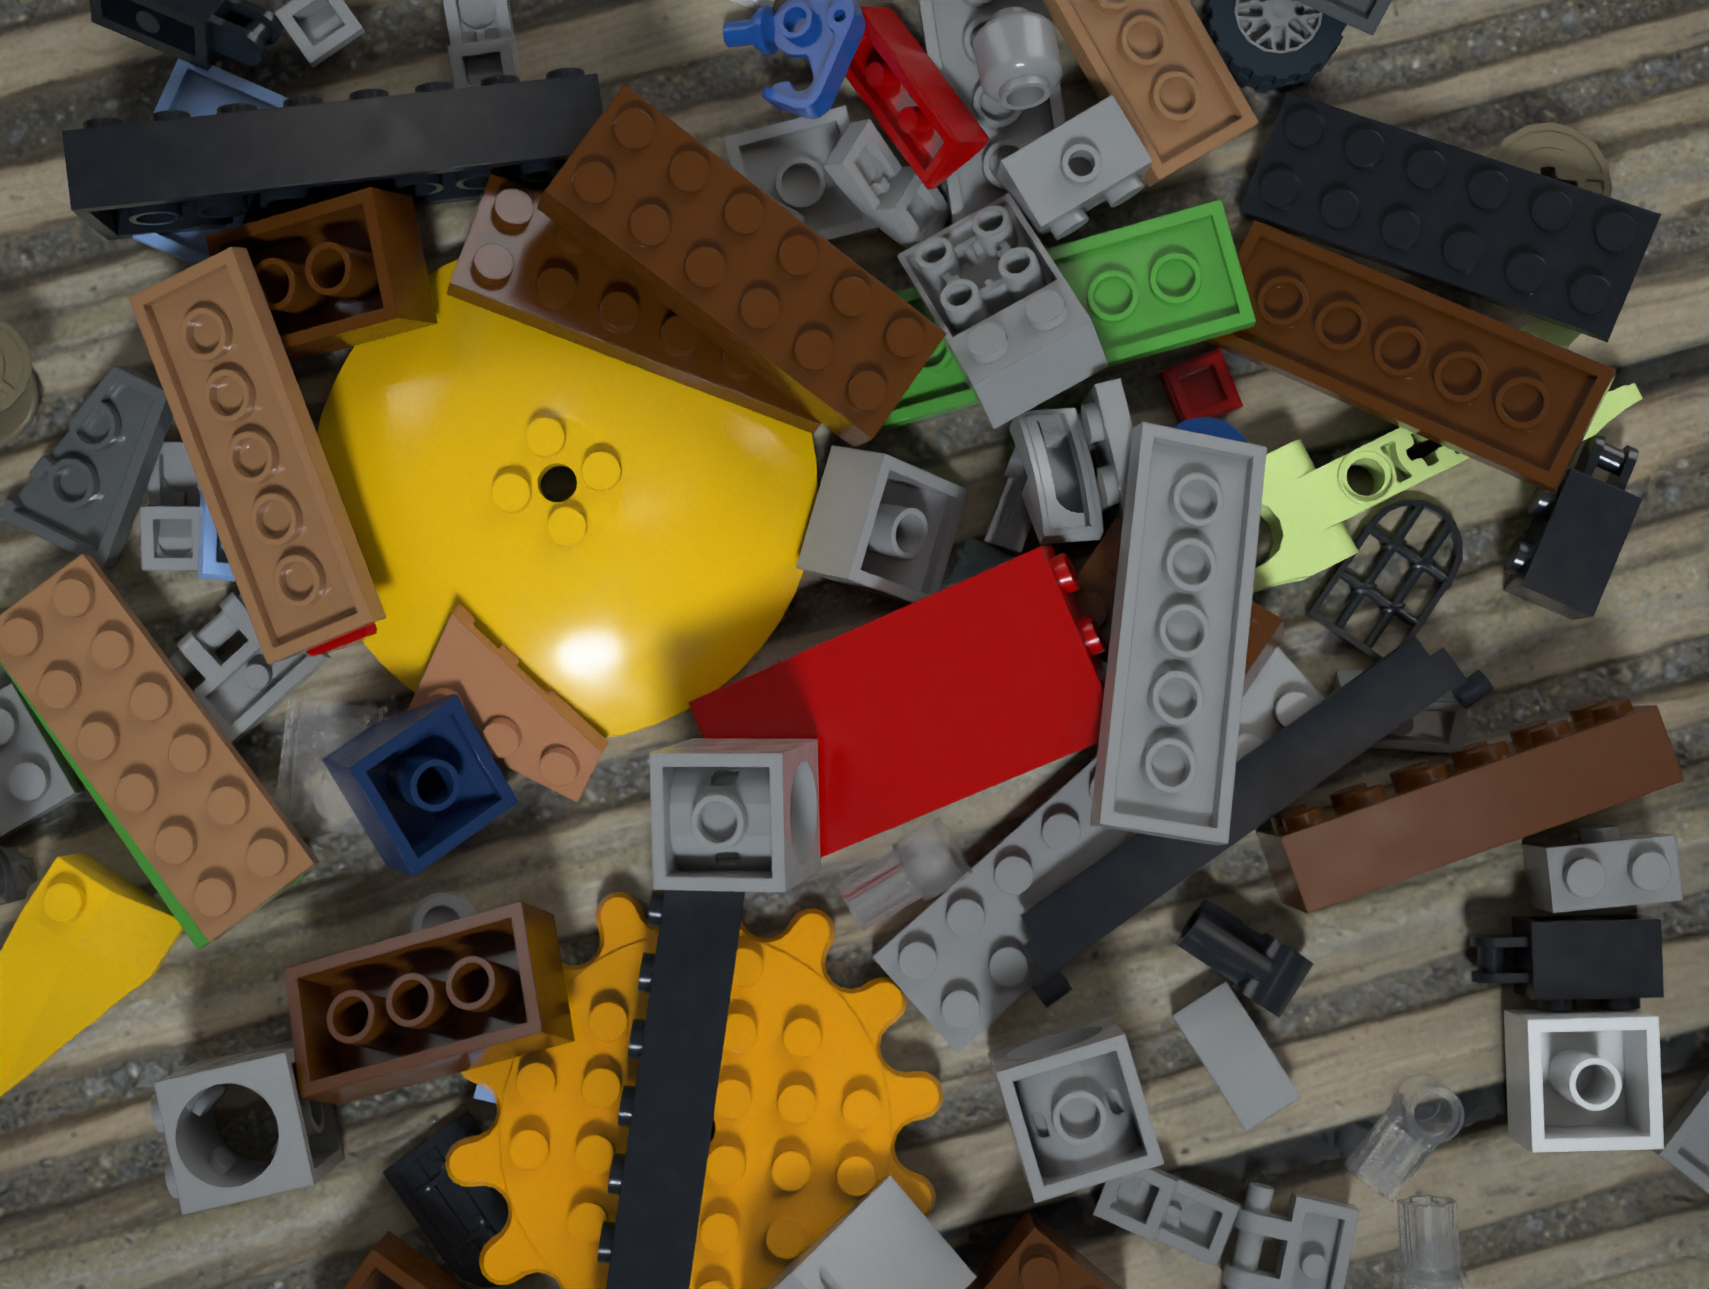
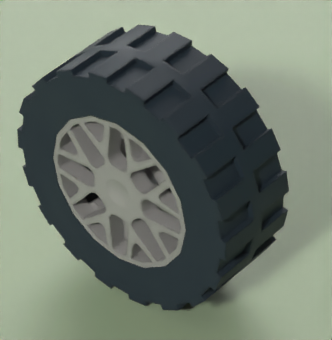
[1202,0,1347,94]

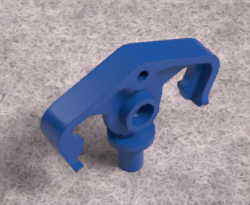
[723,0,866,119]

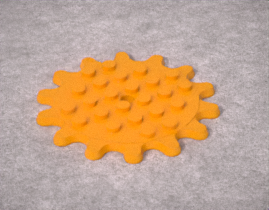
[445,892,943,1289]

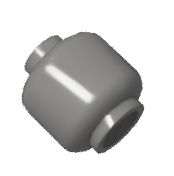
[973,6,1063,110]

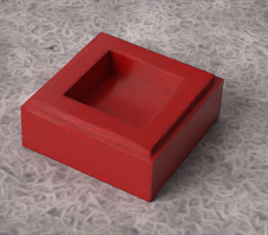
[1158,348,1243,424]

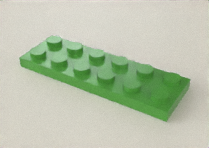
[882,199,1256,430]

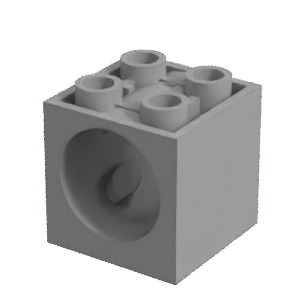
[649,738,821,892]
[988,1016,1164,1203]
[151,1040,345,1215]

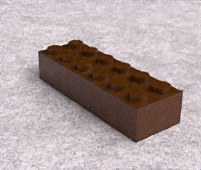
[537,84,947,447]
[1256,697,1685,914]

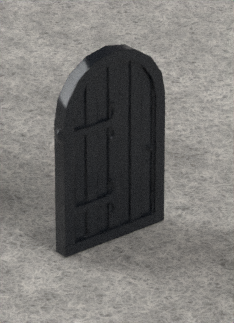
[382,1110,509,1287]

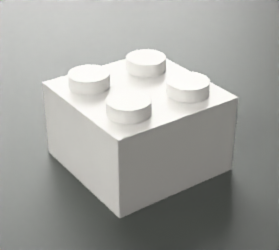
[1504,1007,1664,1152]

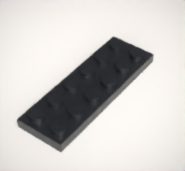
[1239,91,1661,343]

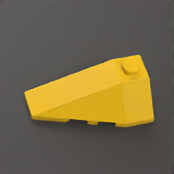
[0,852,184,1098]

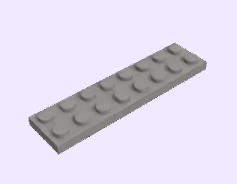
[872,646,1324,1053]

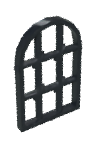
[1305,499,1463,662]

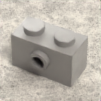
[996,94,1153,240]
[1522,825,1683,913]

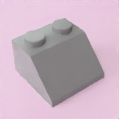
[796,445,969,604]

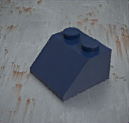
[322,694,518,876]

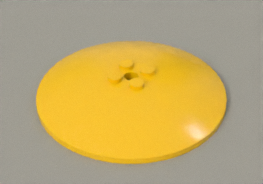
[317,259,818,738]

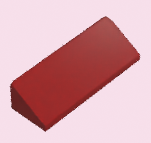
[845,6,990,189]

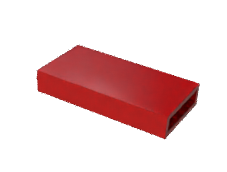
[688,545,1107,858]

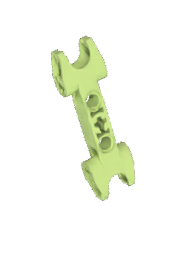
[1253,320,1643,593]

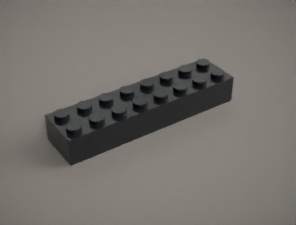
[62,68,604,241]

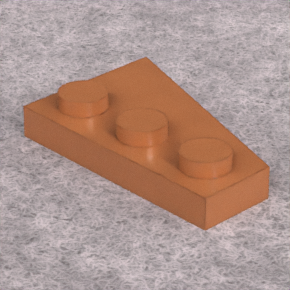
[407,604,608,802]

